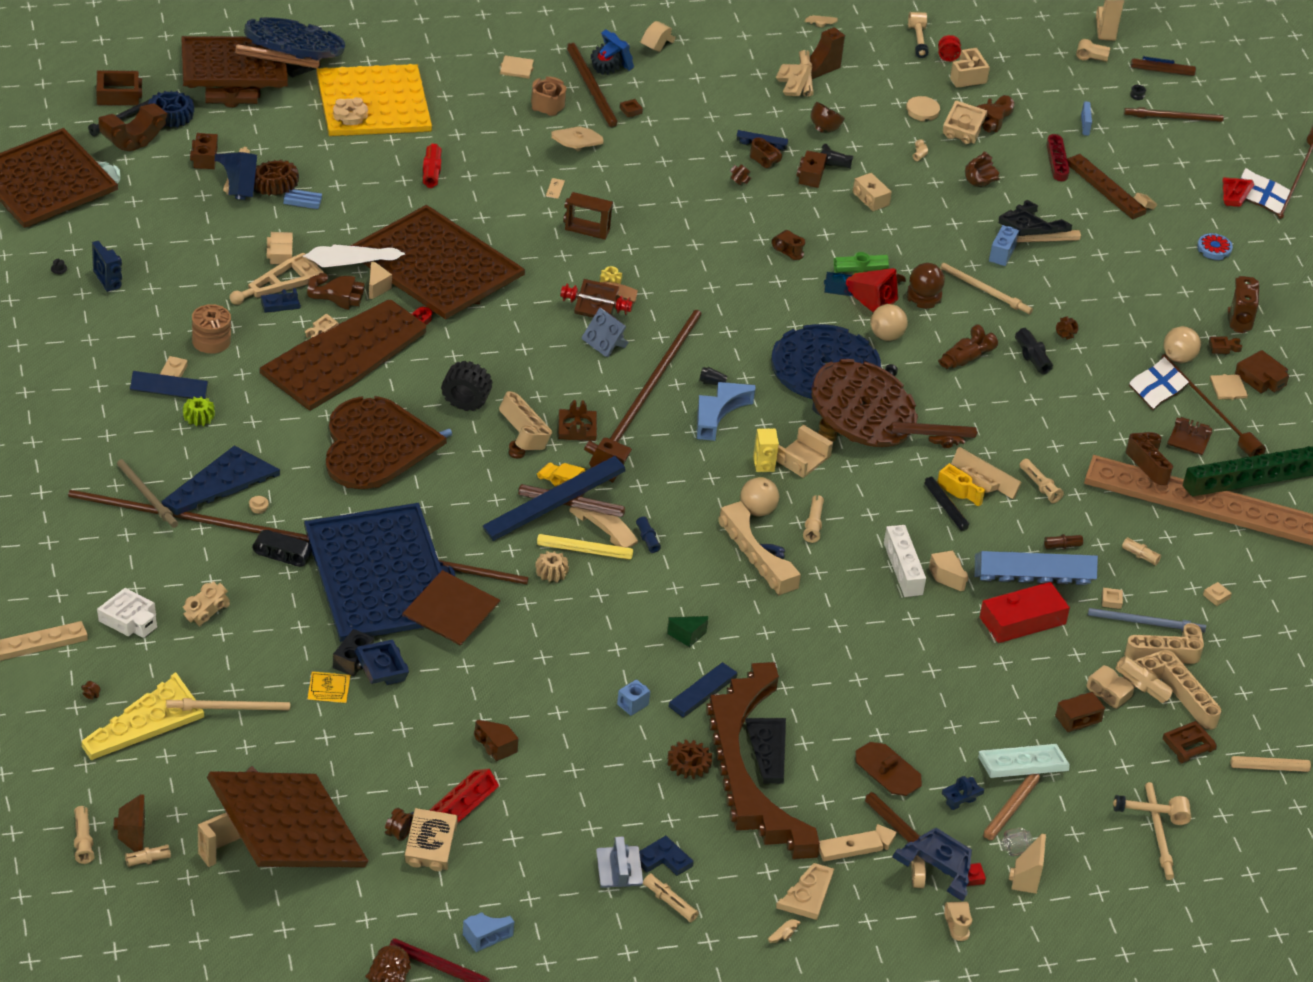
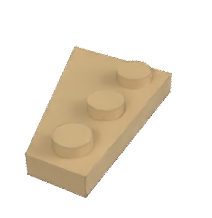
[776,863,834,920]

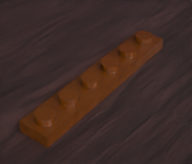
[1067,154,1147,220]

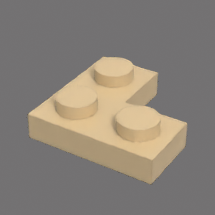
[776,64,812,96]

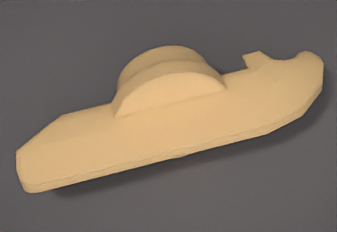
[805,15,837,27]
[768,920,800,943]

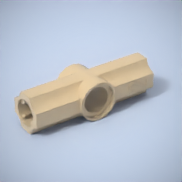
[1115,655,1173,703]

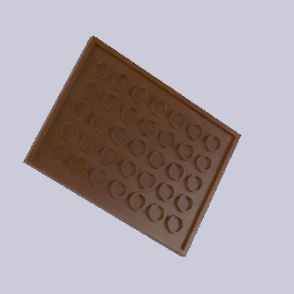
[350,205,525,320]

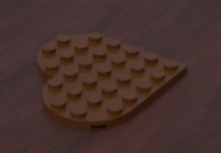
[326,396,447,489]

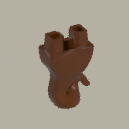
[976,95,1014,133]
[307,273,365,310]

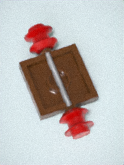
[560,279,633,318]

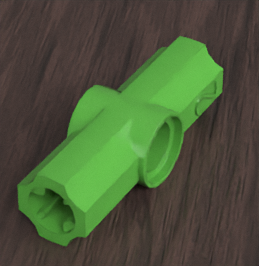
[833,252,889,274]

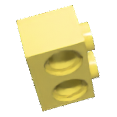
[753,429,779,472]

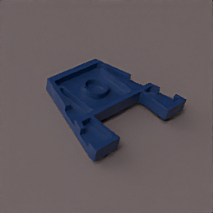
[892,828,972,901]

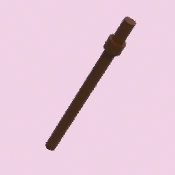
[1124,107,1224,122]

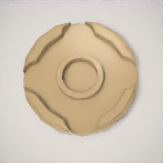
[906,96,940,121]

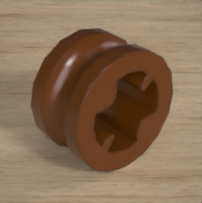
[508,440,526,459]

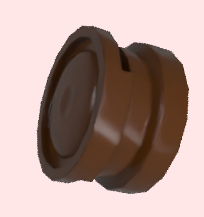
[385,808,414,841]

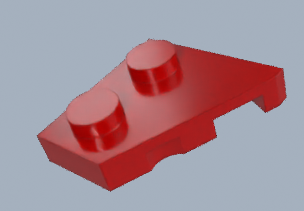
[1223,177,1254,207]

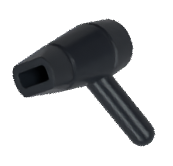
[821,144,853,169]

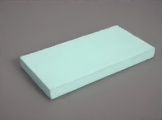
[979,744,1070,778]

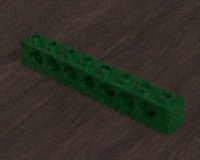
[1182,446,1313,497]

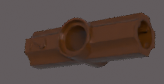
[205,86,258,108]

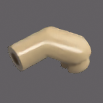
[913,139,928,161]

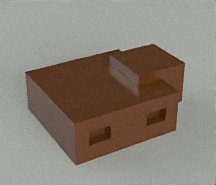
[1235,350,1289,394]

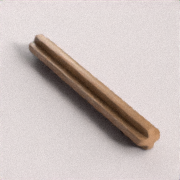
[235,44,320,68]
[983,774,1040,841]

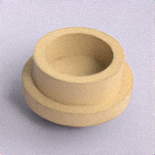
[249,496,269,514]

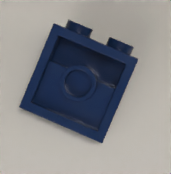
[92,240,122,292]
[355,639,409,685]

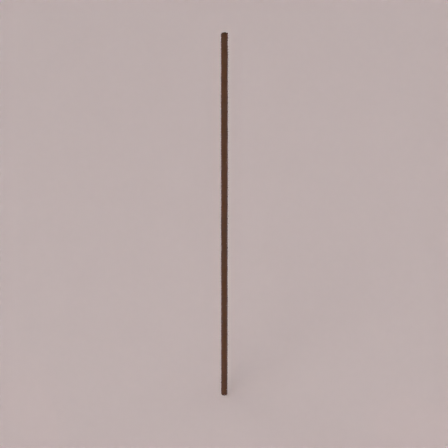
[68,490,529,585]

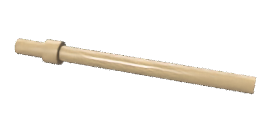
[940,263,1033,315]
[166,698,290,711]
[1145,782,1174,880]

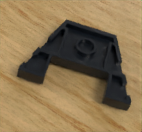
[998,200,1072,236]

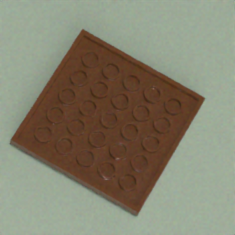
[181,36,288,88]
[0,128,118,228]
[207,771,368,867]

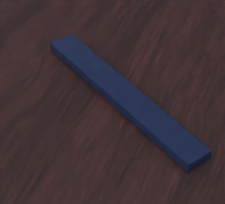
[482,456,626,541]

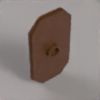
[855,742,922,796]

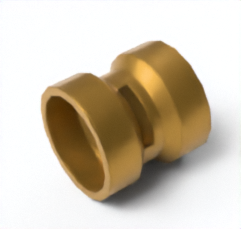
[818,418,837,442]

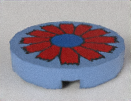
[1197,233,1233,260]

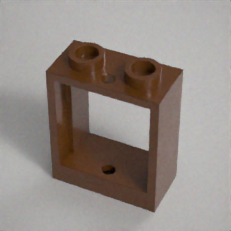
[97,70,142,105]
[563,192,613,240]

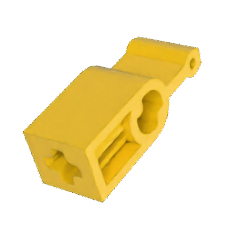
[537,462,585,487]
[937,463,985,506]

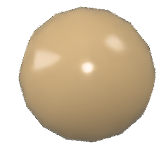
[870,304,908,341]
[1163,326,1201,364]
[740,477,779,517]

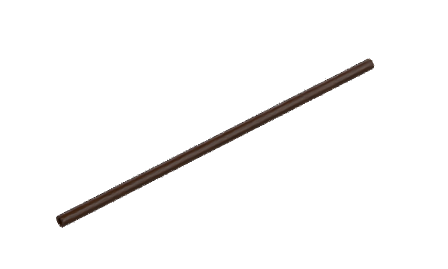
[580,310,702,497]

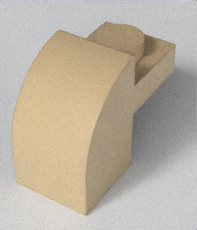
[640,21,676,52]

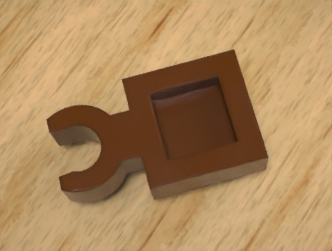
[1208,336,1242,354]

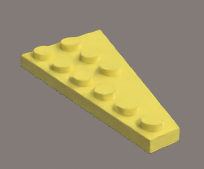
[82,672,204,760]

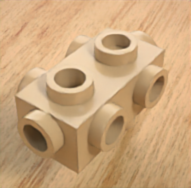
[183,581,230,626]

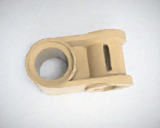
[944,901,972,941]

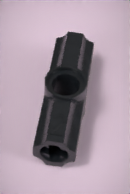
[1015,328,1053,375]

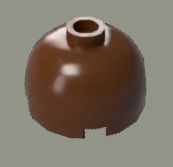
[810,101,845,133]

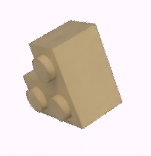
[950,48,990,88]

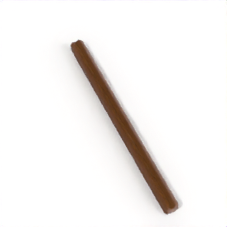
[567,42,618,127]

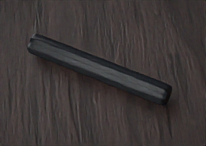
[924,476,969,531]

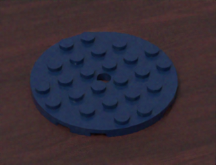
[244,17,345,61]
[771,324,881,400]

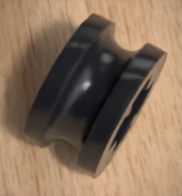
[1130,85,1146,100]

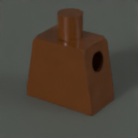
[584,437,632,483]

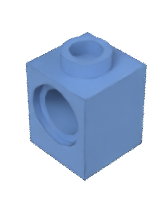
[617,679,650,716]

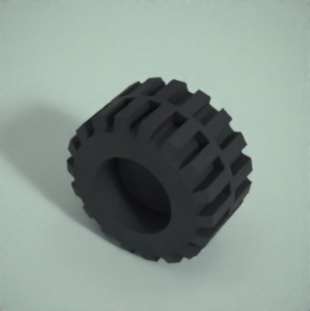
[441,361,493,411]

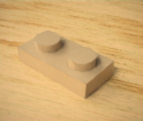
[160,356,187,377]

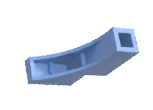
[697,382,755,441]

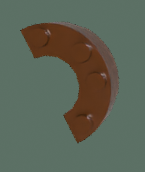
[98,103,167,151]

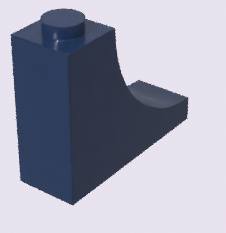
[215,152,257,200]

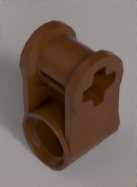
[750,138,782,168]
[771,230,805,260]

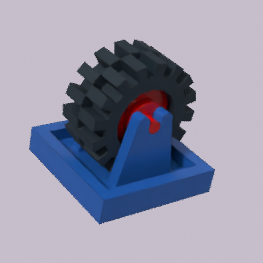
[591,29,634,75]

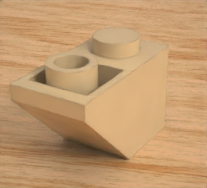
[929,550,968,591]

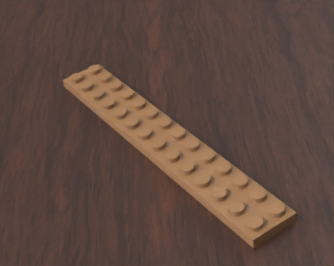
[1084,455,1313,546]

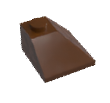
[114,794,145,852]

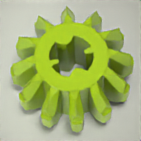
[183,396,215,427]

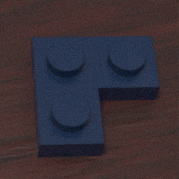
[639,836,694,876]

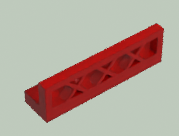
[429,769,499,823]

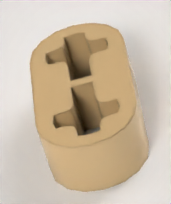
[911,855,925,888]

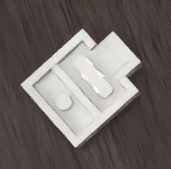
[97,588,157,638]

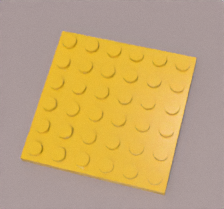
[316,64,432,136]

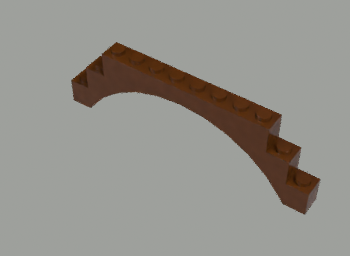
[706,662,820,859]

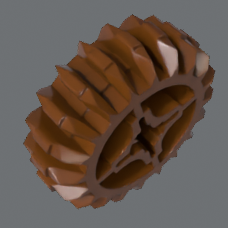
[254,159,299,196]

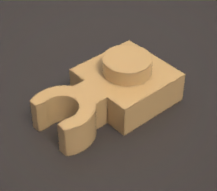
[305,314,339,338]

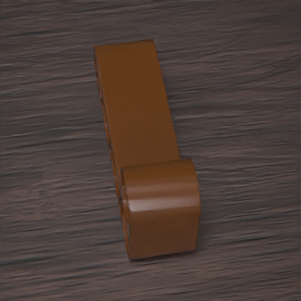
[1126,432,1173,485]

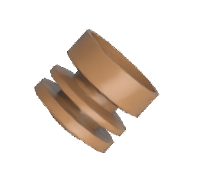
[192,304,231,353]

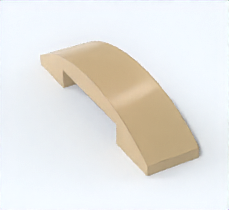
[569,507,638,548]

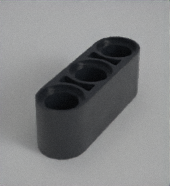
[252,530,312,567]

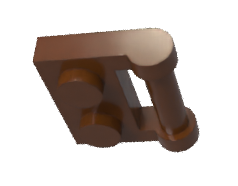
[1162,721,1217,763]

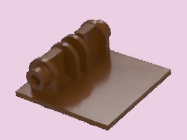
[1167,417,1213,455]

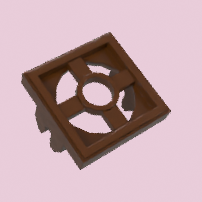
[558,400,597,441]

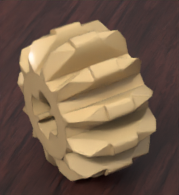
[535,551,569,583]

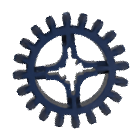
[148,91,195,128]

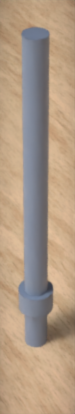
[1088,608,1206,633]

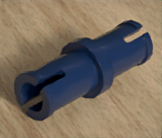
[636,516,661,553]

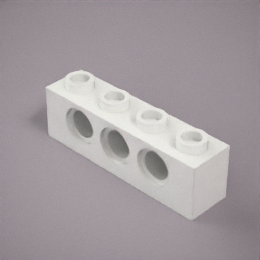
[884,525,926,597]

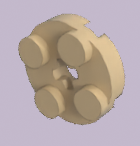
[333,97,368,125]

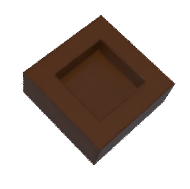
[620,99,643,118]

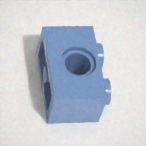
[989,225,1019,266]

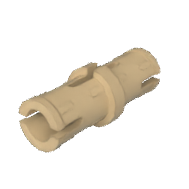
[1122,537,1161,566]
[125,844,171,867]

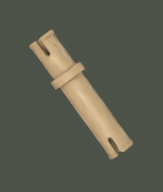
[799,50,814,97]
[643,873,699,922]

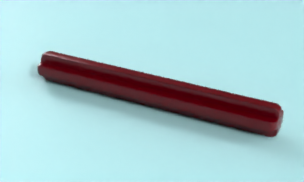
[389,938,490,982]

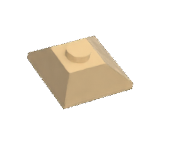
[1009,834,1046,894]

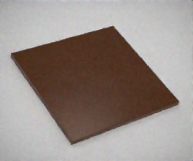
[402,570,500,646]

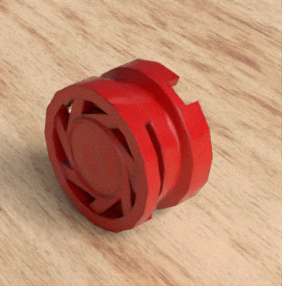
[938,35,961,62]

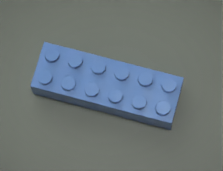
[974,551,1098,585]

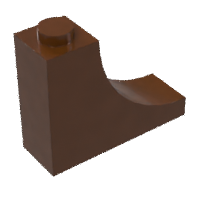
[810,27,845,79]

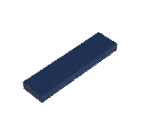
[130,371,208,399]
[669,662,737,718]

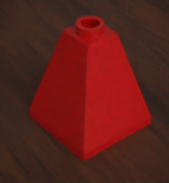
[846,268,898,312]

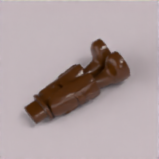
[938,324,998,369]

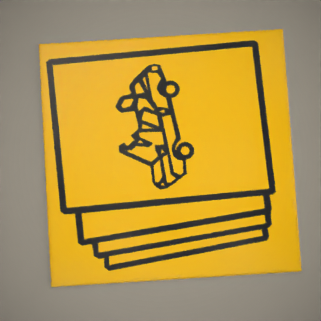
[307,671,351,703]

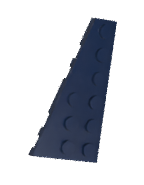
[162,445,280,515]

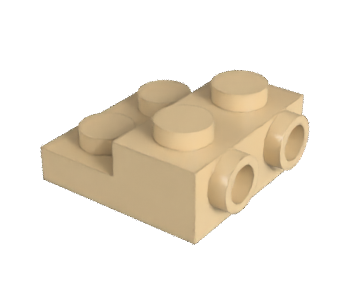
[943,100,987,144]

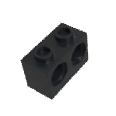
[333,629,374,677]

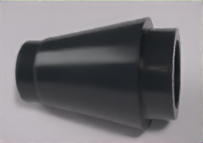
[699,366,727,385]

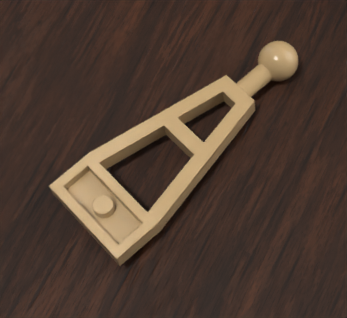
[229,253,324,305]

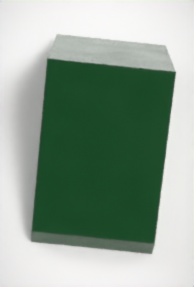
[667,616,708,648]

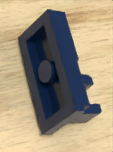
[261,288,301,313]

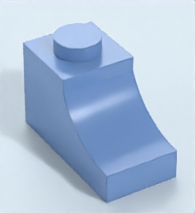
[462,913,514,952]

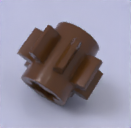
[730,164,751,185]
[1056,316,1078,340]

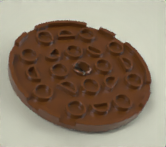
[811,359,918,447]

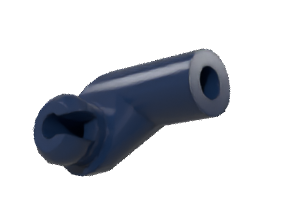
[760,544,785,559]

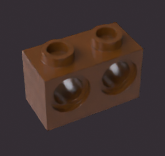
[190,133,218,170]

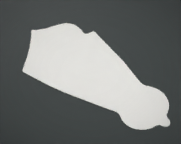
[303,245,405,267]

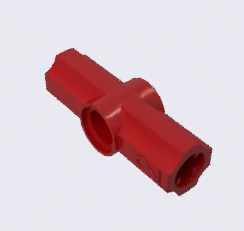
[423,143,442,188]

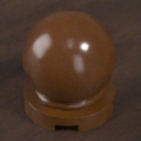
[906,262,945,309]

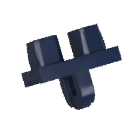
[942,776,984,810]

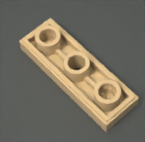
[819,830,883,862]

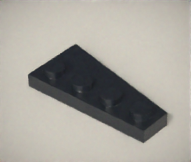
[745,718,786,784]

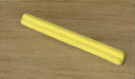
[537,534,633,560]

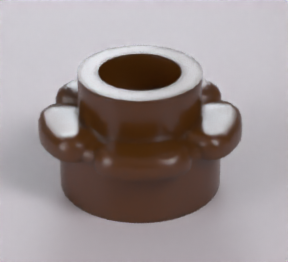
[81,681,101,700]

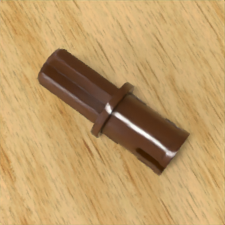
[1044,534,1083,549]

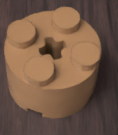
[531,77,566,116]

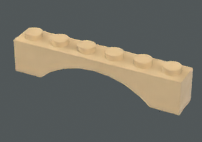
[719,501,801,595]

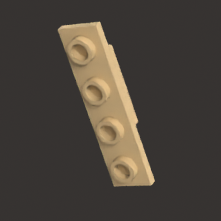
[951,447,1022,499]

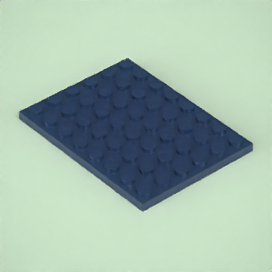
[304,503,442,642]

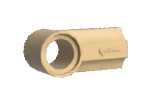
[1076,39,1110,62]

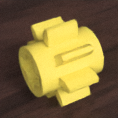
[600,266,622,284]

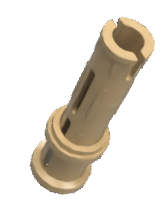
[1020,459,1064,503]
[803,495,824,543]
[74,806,94,864]

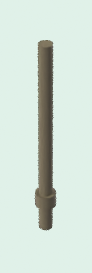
[117,459,178,528]

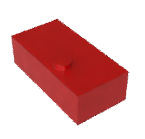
[979,582,1070,643]

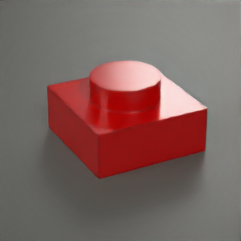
[967,863,986,886]

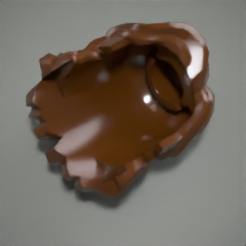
[965,151,1000,187]
[365,945,411,982]

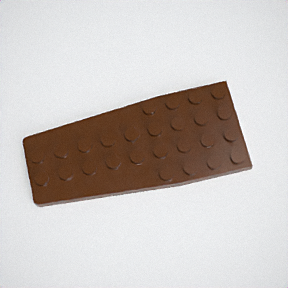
[260,300,426,411]

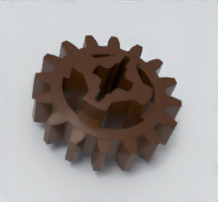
[667,740,712,779]

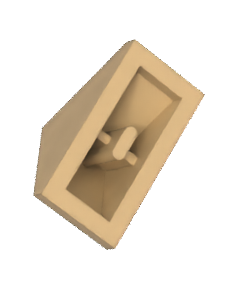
[369,262,392,299]

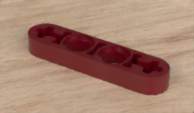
[1047,134,1069,181]

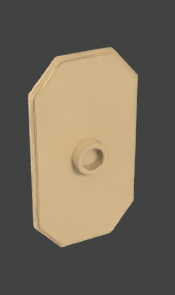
[551,127,603,151]

